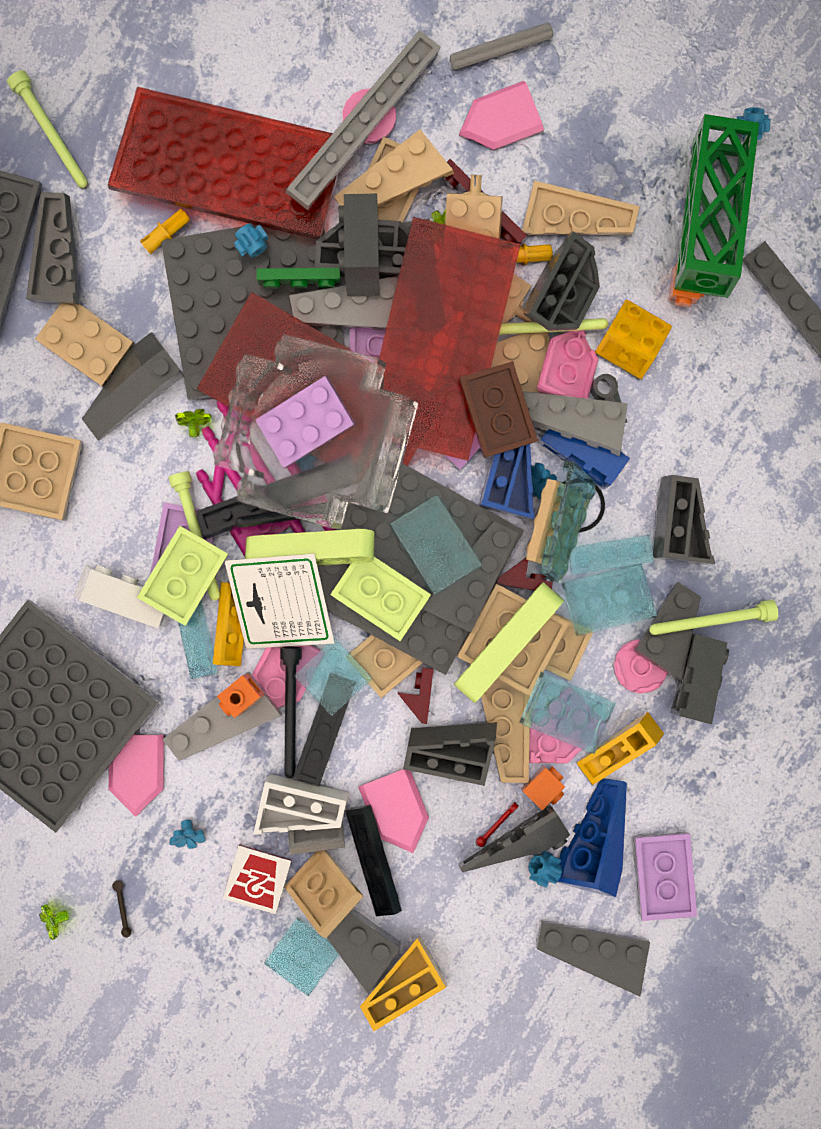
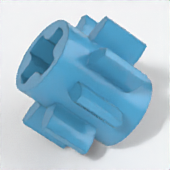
[737,107,771,140]
[234,223,269,258]
[528,851,562,888]

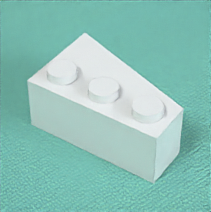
[74,565,163,628]
[253,774,350,835]

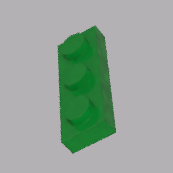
[257,268,341,289]

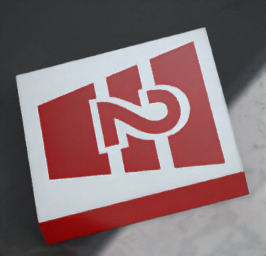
[223,844,292,914]

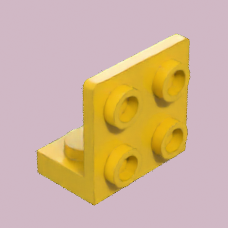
[595,299,672,379]

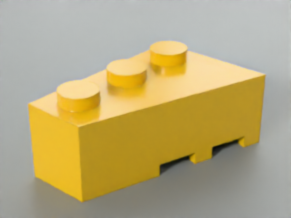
[360,937,448,1031]

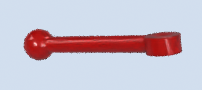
[476,802,519,847]

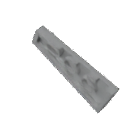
[289,276,408,332]
[523,391,628,456]
[162,672,283,761]

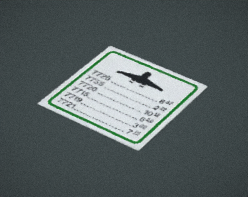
[225,554,334,649]

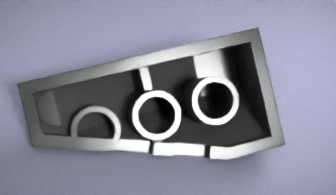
[82,332,184,441]
[459,804,570,873]

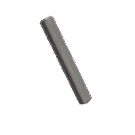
[450,22,553,70]

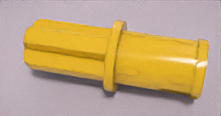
[139,209,190,254]
[498,243,553,265]

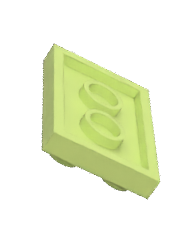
[137,526,228,626]
[330,557,431,641]

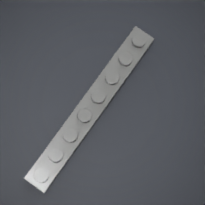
[286,30,440,210]

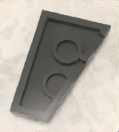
[633,582,701,681]

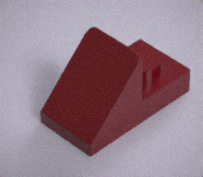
[495,557,553,591]
[397,667,434,724]

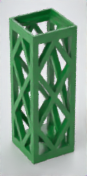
[674,114,759,298]

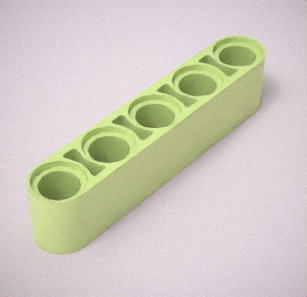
[245,529,375,566]
[454,582,564,703]

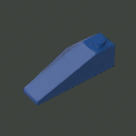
[557,778,627,897]

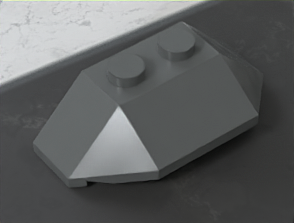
[314,220,426,280]
[525,231,600,331]

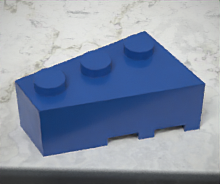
[538,429,630,490]
[479,444,535,521]

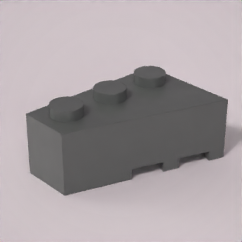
[338,193,380,296]
[652,475,715,565]
[670,634,729,725]
[403,722,497,786]
[327,909,401,994]

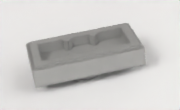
[288,822,345,855]

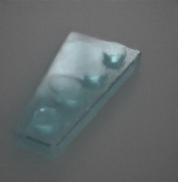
[540,460,596,583]

